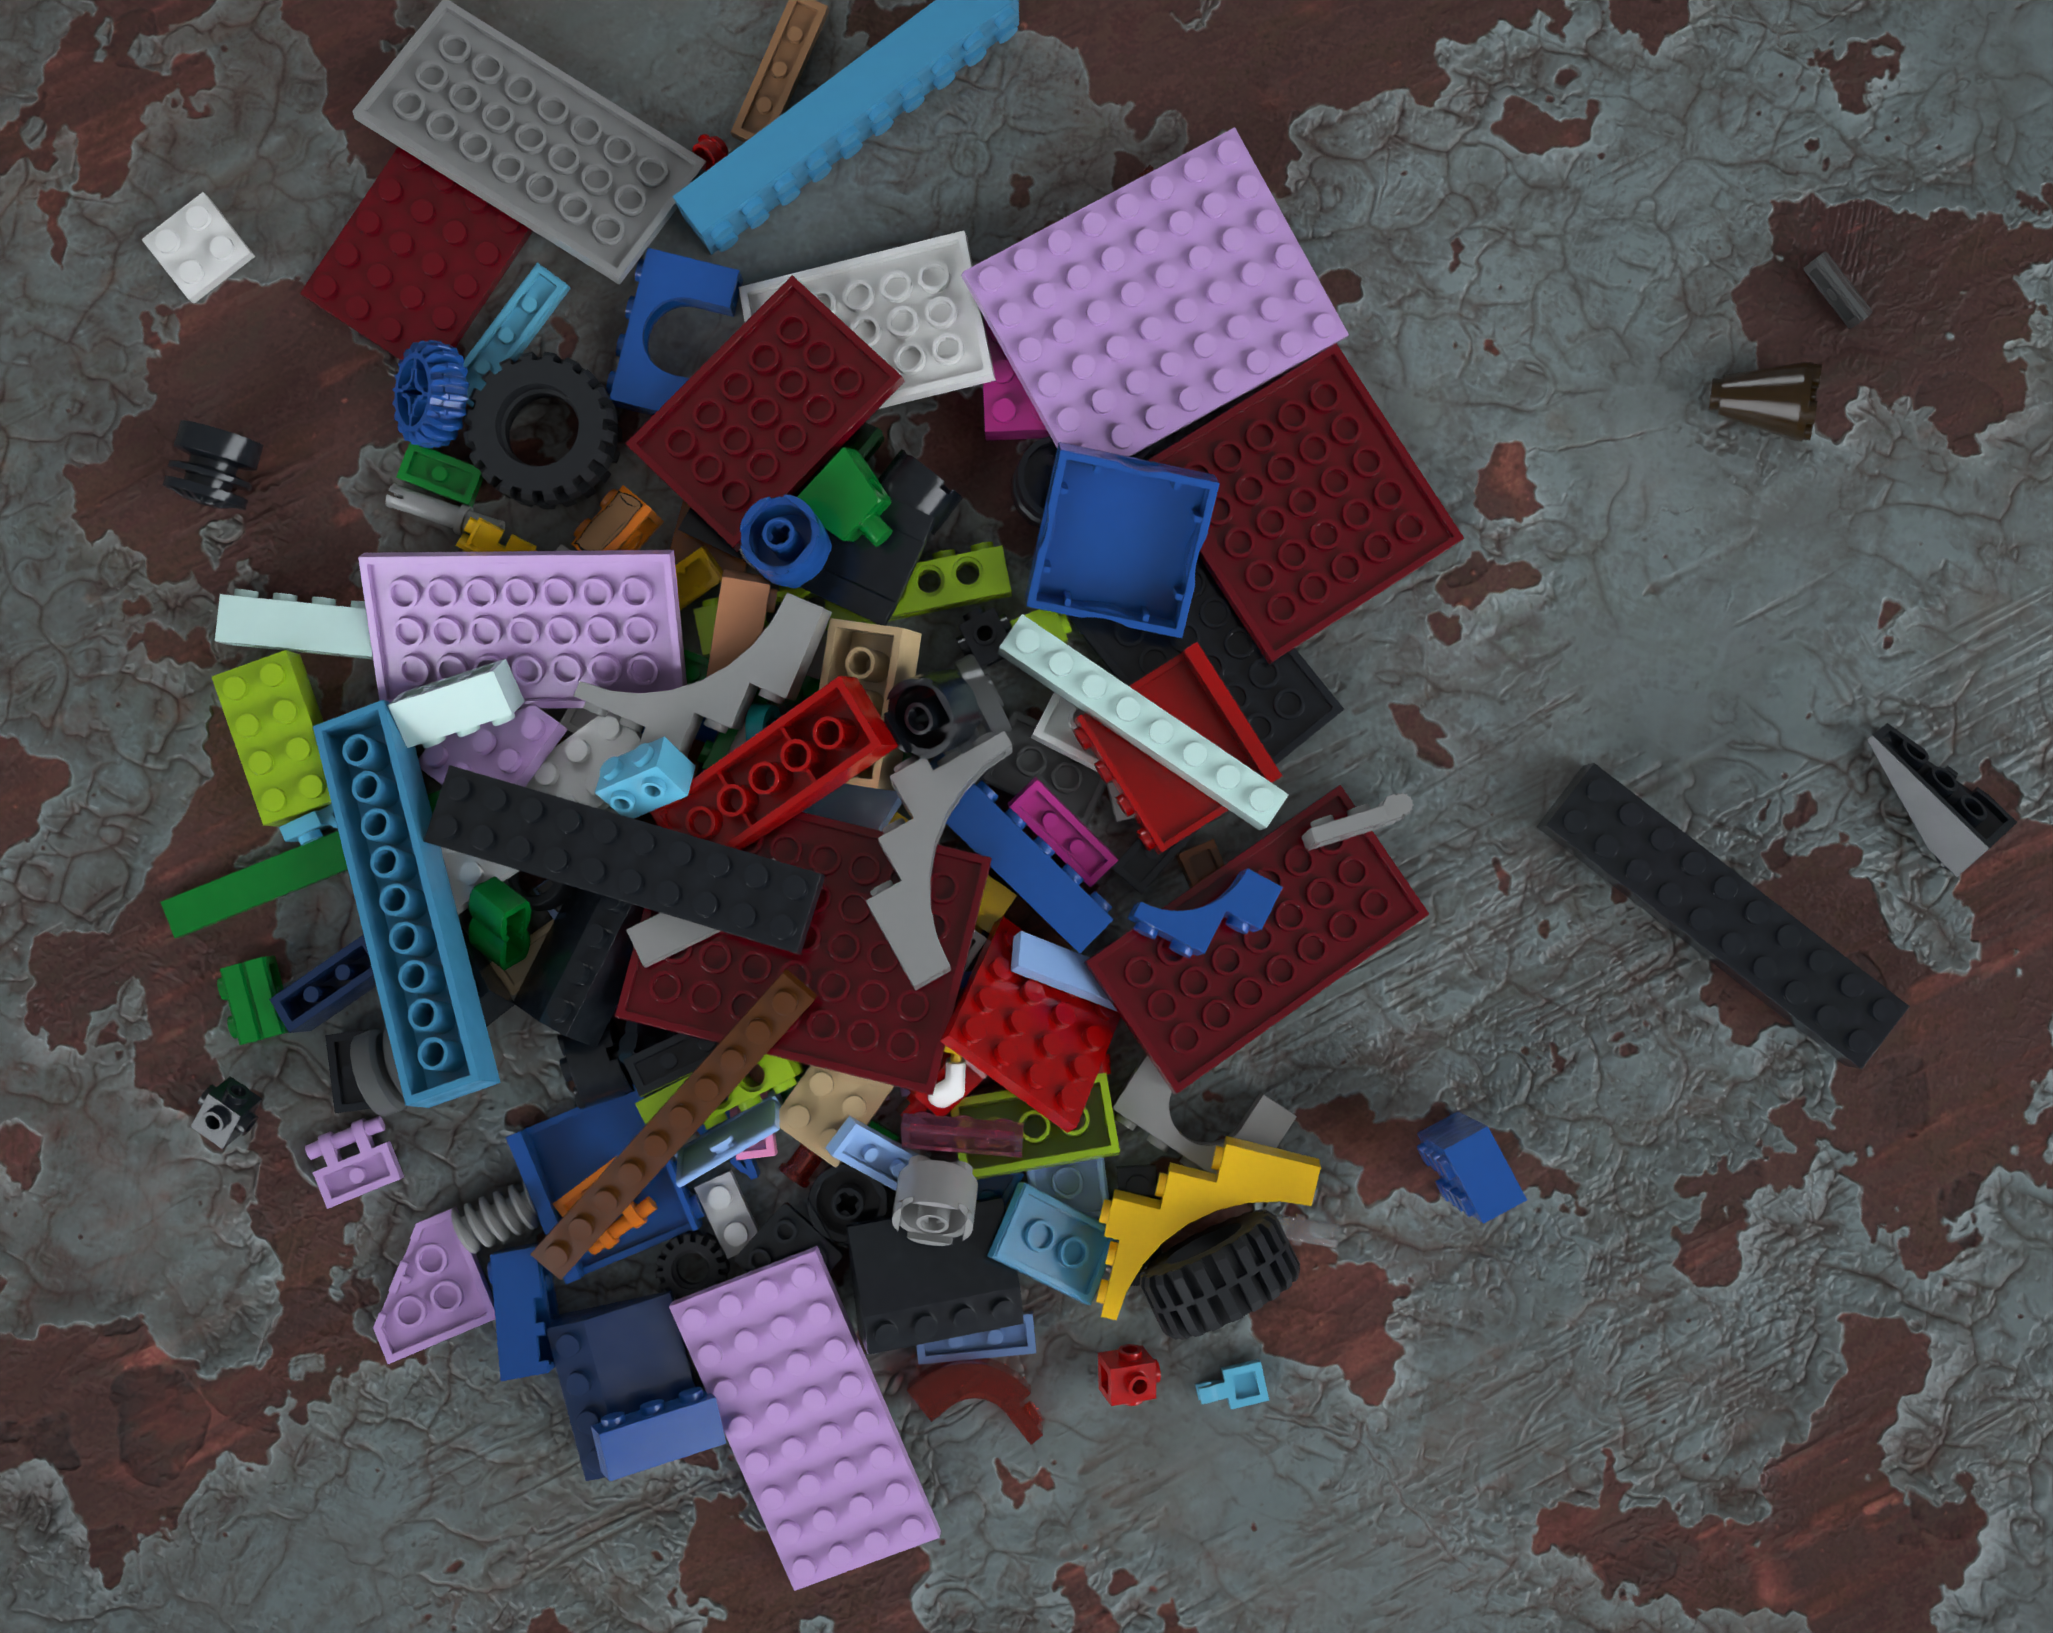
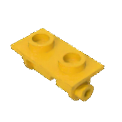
[456,517,537,552]

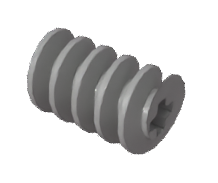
[451,1181,540,1254]

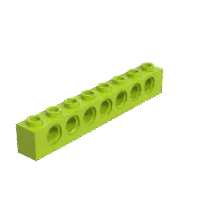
[693,541,1012,658]

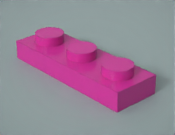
[1008,776,1119,887]

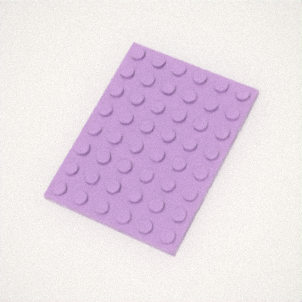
[961,127,1349,457]

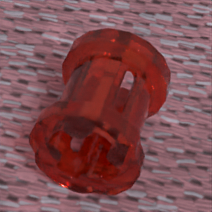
[778,1142,826,1188]

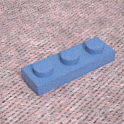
[917,1311,1036,1365]

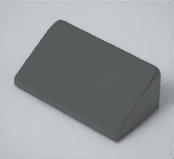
[1804,252,1872,329]

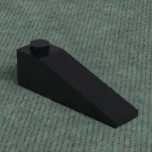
[1867,723,2017,877]

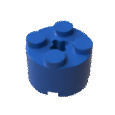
[740,495,832,588]

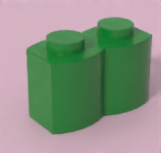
[468,876,531,971]

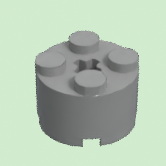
[892,1155,978,1246]

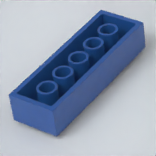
[930,753,1113,954]

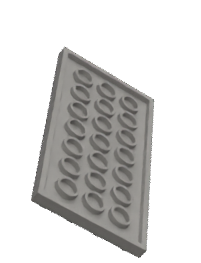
[353,0,707,285]

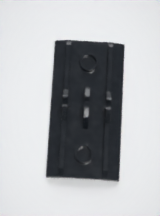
[678,466,936,626]

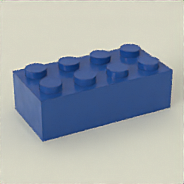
[1416,1111,1527,1224]

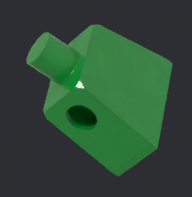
[797,447,893,547]

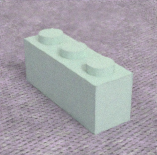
[387,658,525,748]

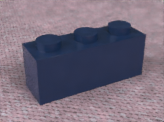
[269,934,376,1033]

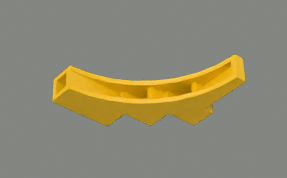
[1096,1136,1321,1321]

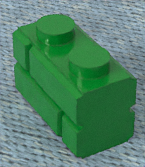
[217,956,289,1045]

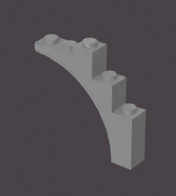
[574,593,832,757]
[866,731,1012,991]

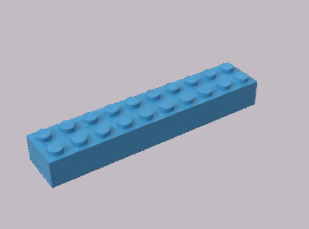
[673,0,1019,255]
[313,700,501,1108]

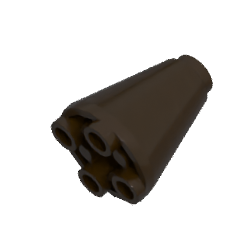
[1709,362,1822,442]

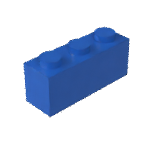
[591,1387,726,1481]

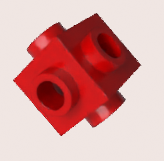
[1098,1344,1161,1406]

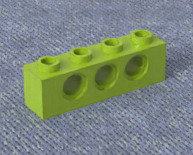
[635,1054,805,1139]

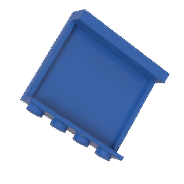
[506,1084,705,1284]

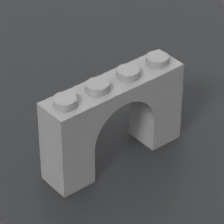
[1112,1053,1297,1174]

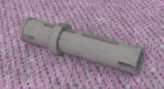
[385,483,505,542]

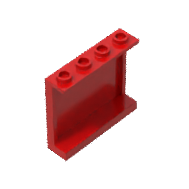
[1073,642,1282,854]

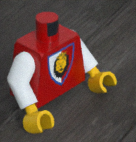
[895,1045,987,1126]

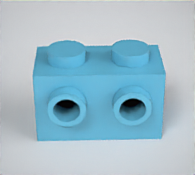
[595,736,696,819]

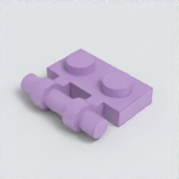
[305,1116,404,1209]

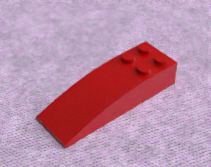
[650,675,899,850]

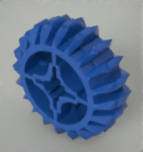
[392,340,470,448]

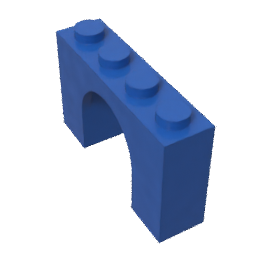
[606,248,743,416]

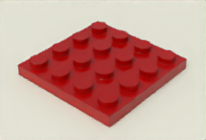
[940,916,1121,1133]

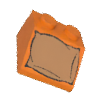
[571,485,664,551]

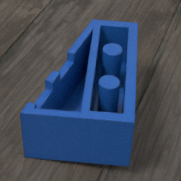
[487,1242,560,1381]

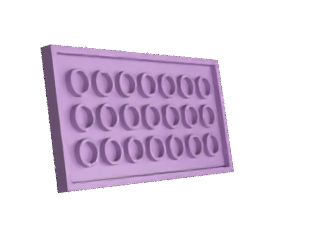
[358,550,687,708]
[669,1246,941,1591]

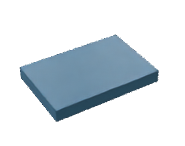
[987,1182,1117,1305]

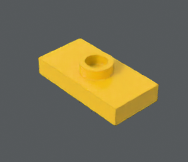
[675,545,723,611]

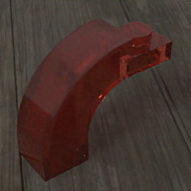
[907,1358,1044,1445]

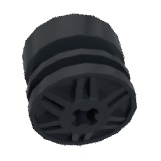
[162,420,264,510]

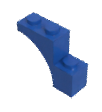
[1127,868,1283,958]

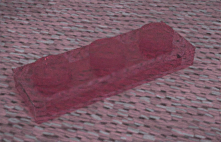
[901,1112,1024,1158]

